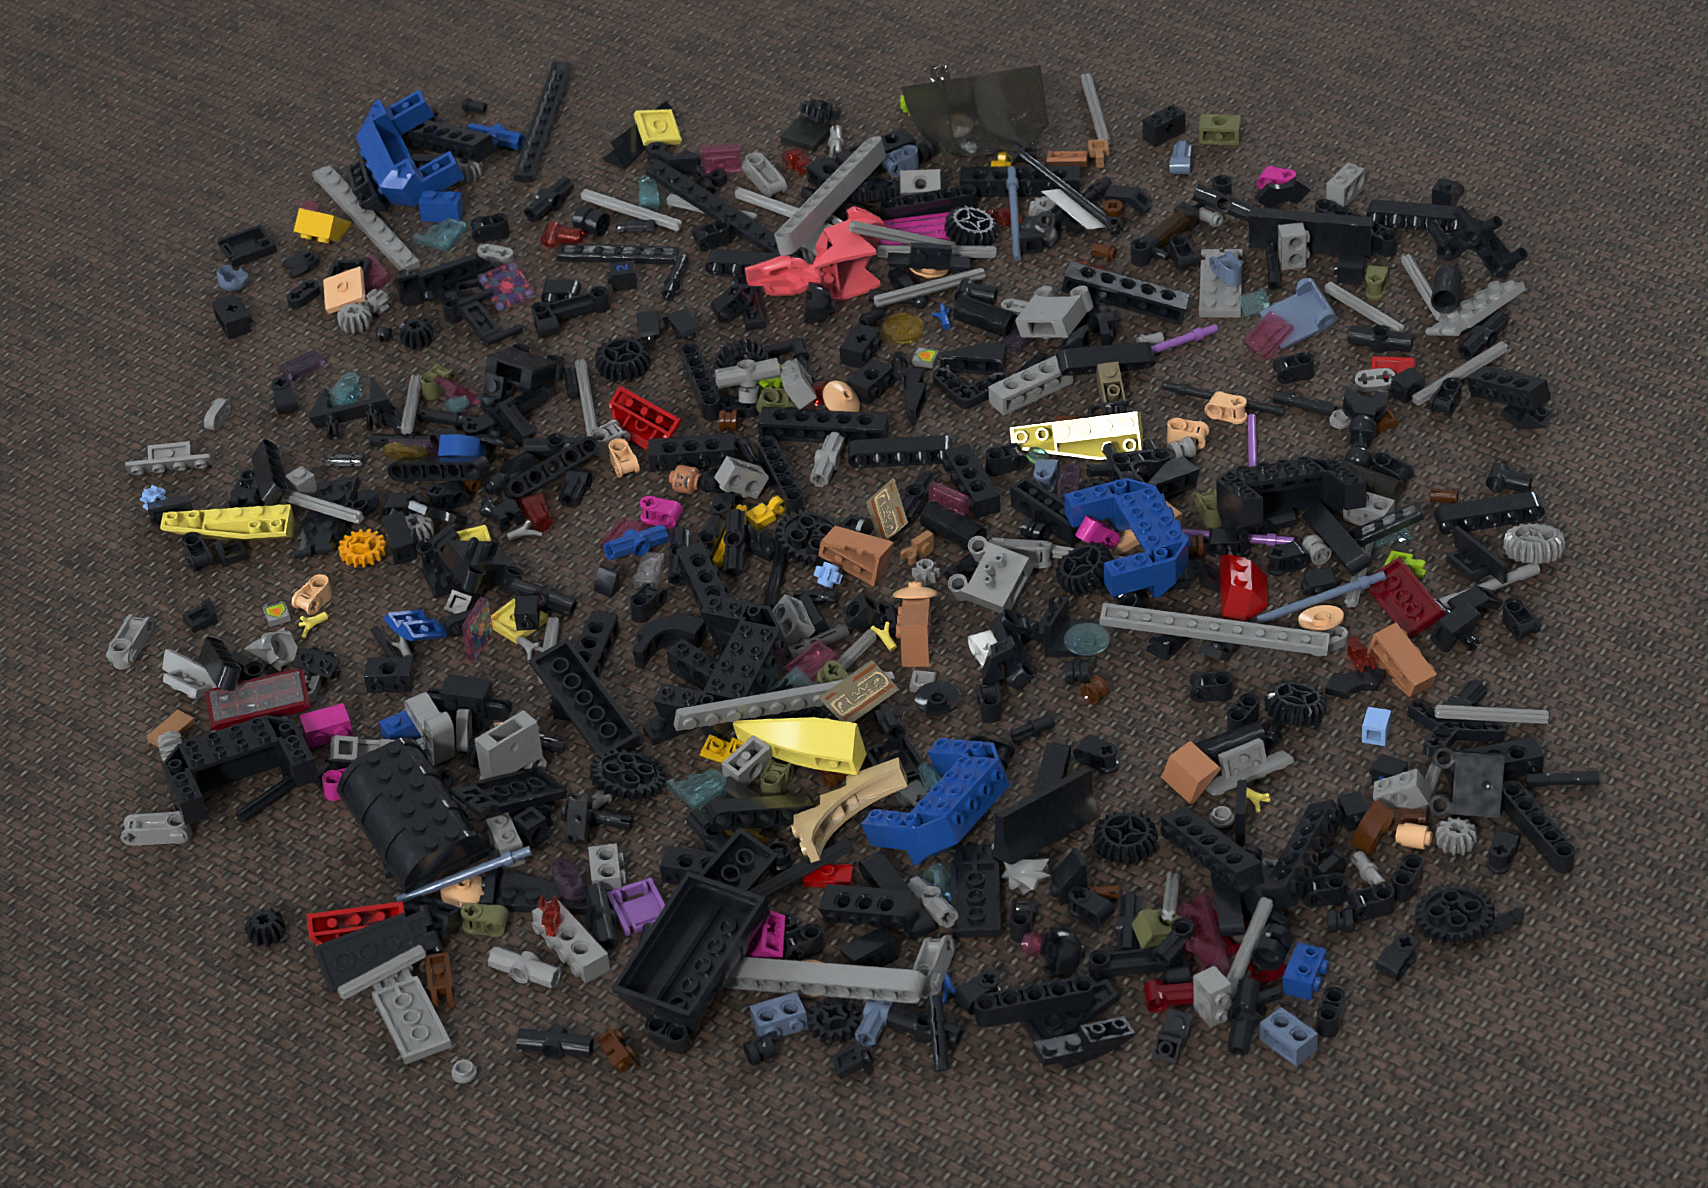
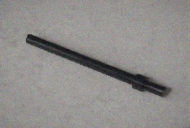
[1161,381,1285,416]

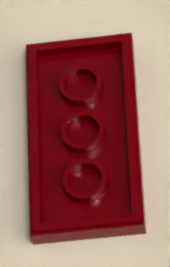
[1367,556,1446,639]

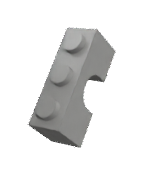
[780,358,817,410]
[330,735,395,762]

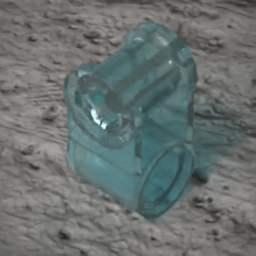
[639,175,660,209]
[329,373,362,408]

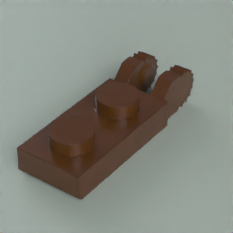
[424,952,455,1011]

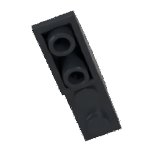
[1032,1016,1135,1069]

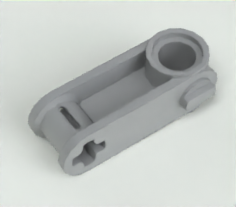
[742,152,787,198]
[988,538,1052,568]
[106,614,154,669]
[121,811,193,846]
[912,935,954,999]

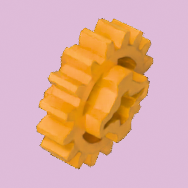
[338,529,387,568]

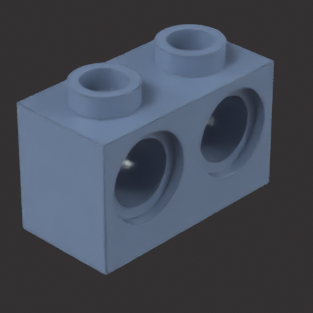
[749,992,808,1040]
[1260,1007,1318,1066]

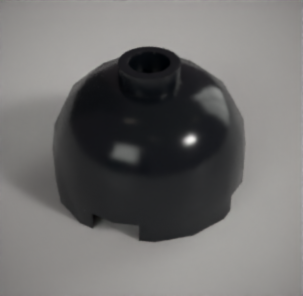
[804,282,836,323]
[1040,927,1085,976]

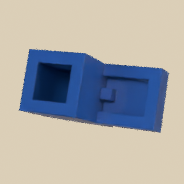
[438,434,486,457]

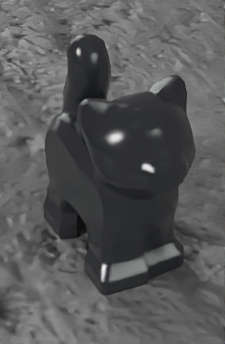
[229,476,260,508]
[479,493,525,533]

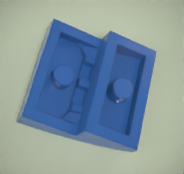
[384,609,447,641]

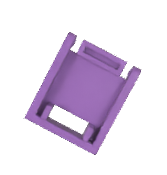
[606,878,665,937]

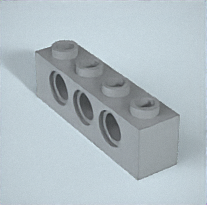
[988,355,1073,416]
[531,898,610,984]

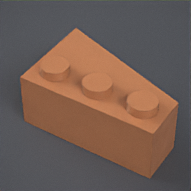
[818,526,894,587]
[896,597,931,667]
[1364,623,1437,697]

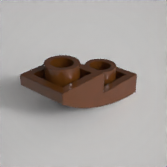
[1350,800,1395,855]

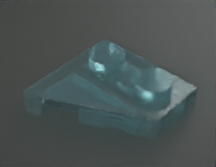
[413,218,467,251]
[918,761,941,791]
[666,769,726,810]

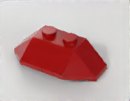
[609,386,682,451]
[1220,554,1268,622]
[307,901,404,945]

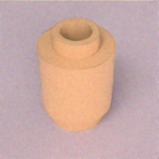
[1395,822,1433,850]

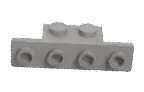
[125,441,213,475]
[162,649,231,702]
[1205,738,1294,796]

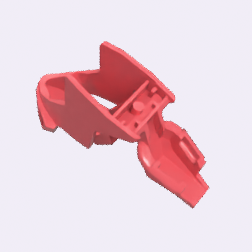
[745,206,885,302]

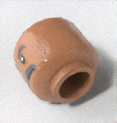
[669,465,702,495]

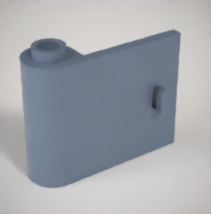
[1259,278,1337,350]

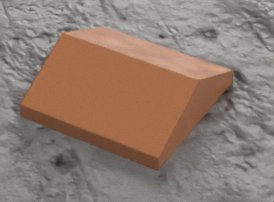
[1047,151,1088,168]
[1161,741,1221,805]

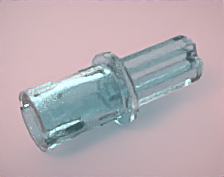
[442,396,469,413]

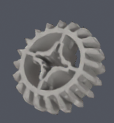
[1504,523,1565,564]

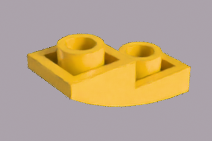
[700,734,744,763]

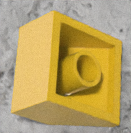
[294,208,351,244]

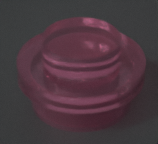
[299,201,319,212]
[1021,932,1042,957]

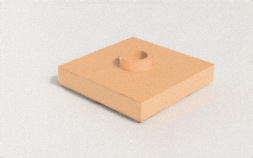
[323,266,365,314]

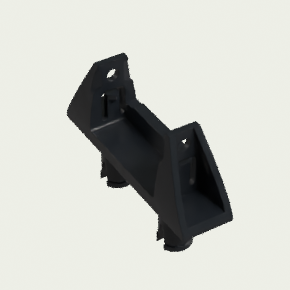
[309,377,395,440]

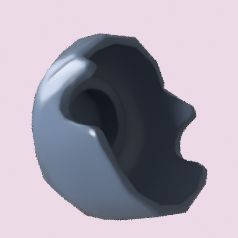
[217,265,248,291]

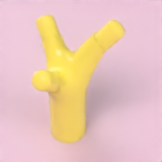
[299,612,328,638]
[871,622,897,651]
[1247,788,1270,813]

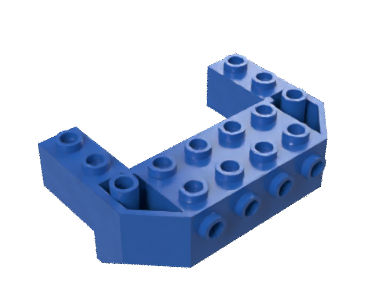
[356,89,465,207]
[1064,478,1191,599]
[861,738,1010,866]

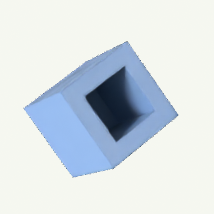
[1362,707,1391,746]

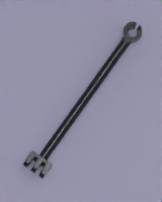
[1005,139,1123,235]

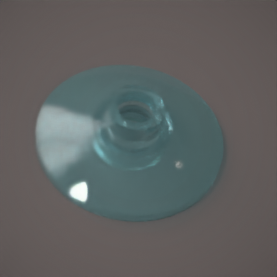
[1064,623,1110,656]

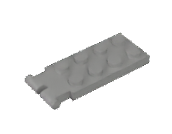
[1199,249,1243,318]
[1426,280,1526,336]
[371,965,452,1065]

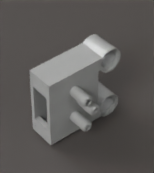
[1015,286,1094,340]
[948,536,1034,613]
[475,710,547,780]

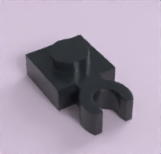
[1050,205,1082,236]
[943,551,978,581]
[1186,559,1221,592]

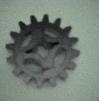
[798,98,841,123]
[807,997,861,1045]

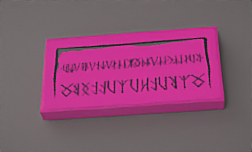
[880,212,950,245]

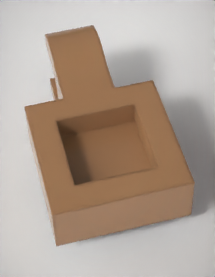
[1088,139,1109,168]
[900,530,934,566]

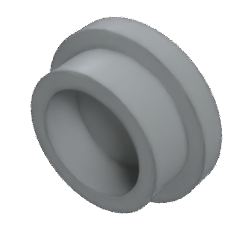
[1329,409,1351,429]
[1210,806,1234,828]
[451,1060,477,1083]

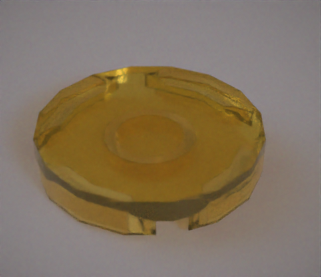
[883,313,924,344]
[383,443,426,460]

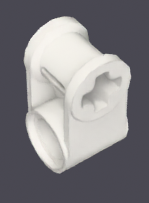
[968,630,997,668]

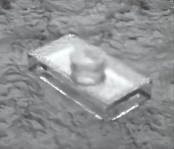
[634,552,665,588]

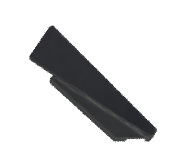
[603,100,675,169]
[347,152,388,212]
[393,254,495,295]

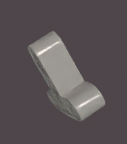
[404,692,455,766]

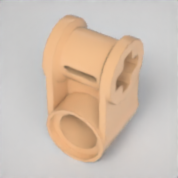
[1205,391,1247,424]
[1167,418,1209,450]
[609,438,640,478]
[291,574,332,616]

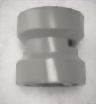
[1167,436,1196,460]
[1302,534,1332,565]

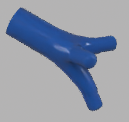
[932,303,951,330]
[942,973,956,1004]

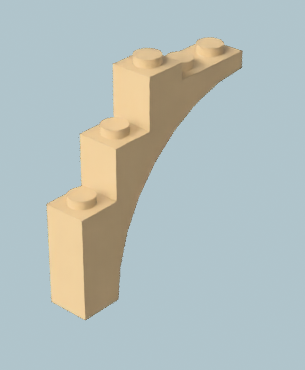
[791,757,908,863]

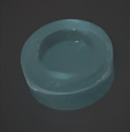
[1026,447,1049,464]

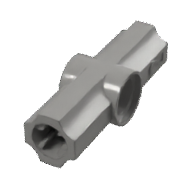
[714,358,780,389]
[810,432,845,488]
[908,876,958,928]
[488,947,562,988]

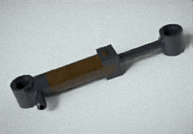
[1130,174,1232,267]

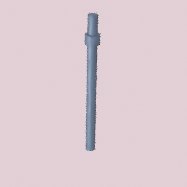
[1006,166,1021,261]
[1256,571,1386,624]
[396,846,532,903]

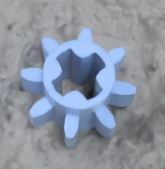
[140,485,168,510]
[813,562,843,588]

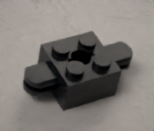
[427,674,513,732]

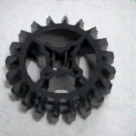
[944,206,999,246]
[595,336,651,382]
[713,337,769,389]
[1055,542,1114,596]
[1264,680,1327,728]
[1093,810,1158,867]

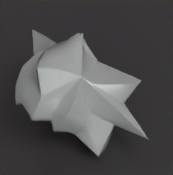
[244,627,297,672]
[1000,859,1050,895]

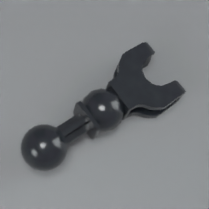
[1342,384,1388,473]

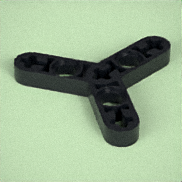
[1407,700,1506,758]

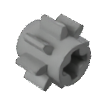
[364,288,389,315]
[912,559,940,586]

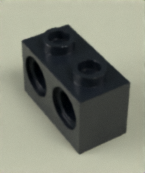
[405,895,461,938]

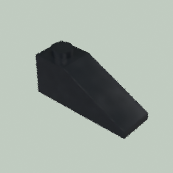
[940,342,1007,375]
[1148,456,1199,498]

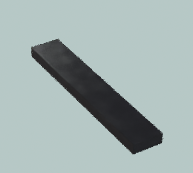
[557,243,679,265]

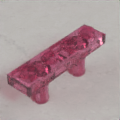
[1176,893,1229,974]

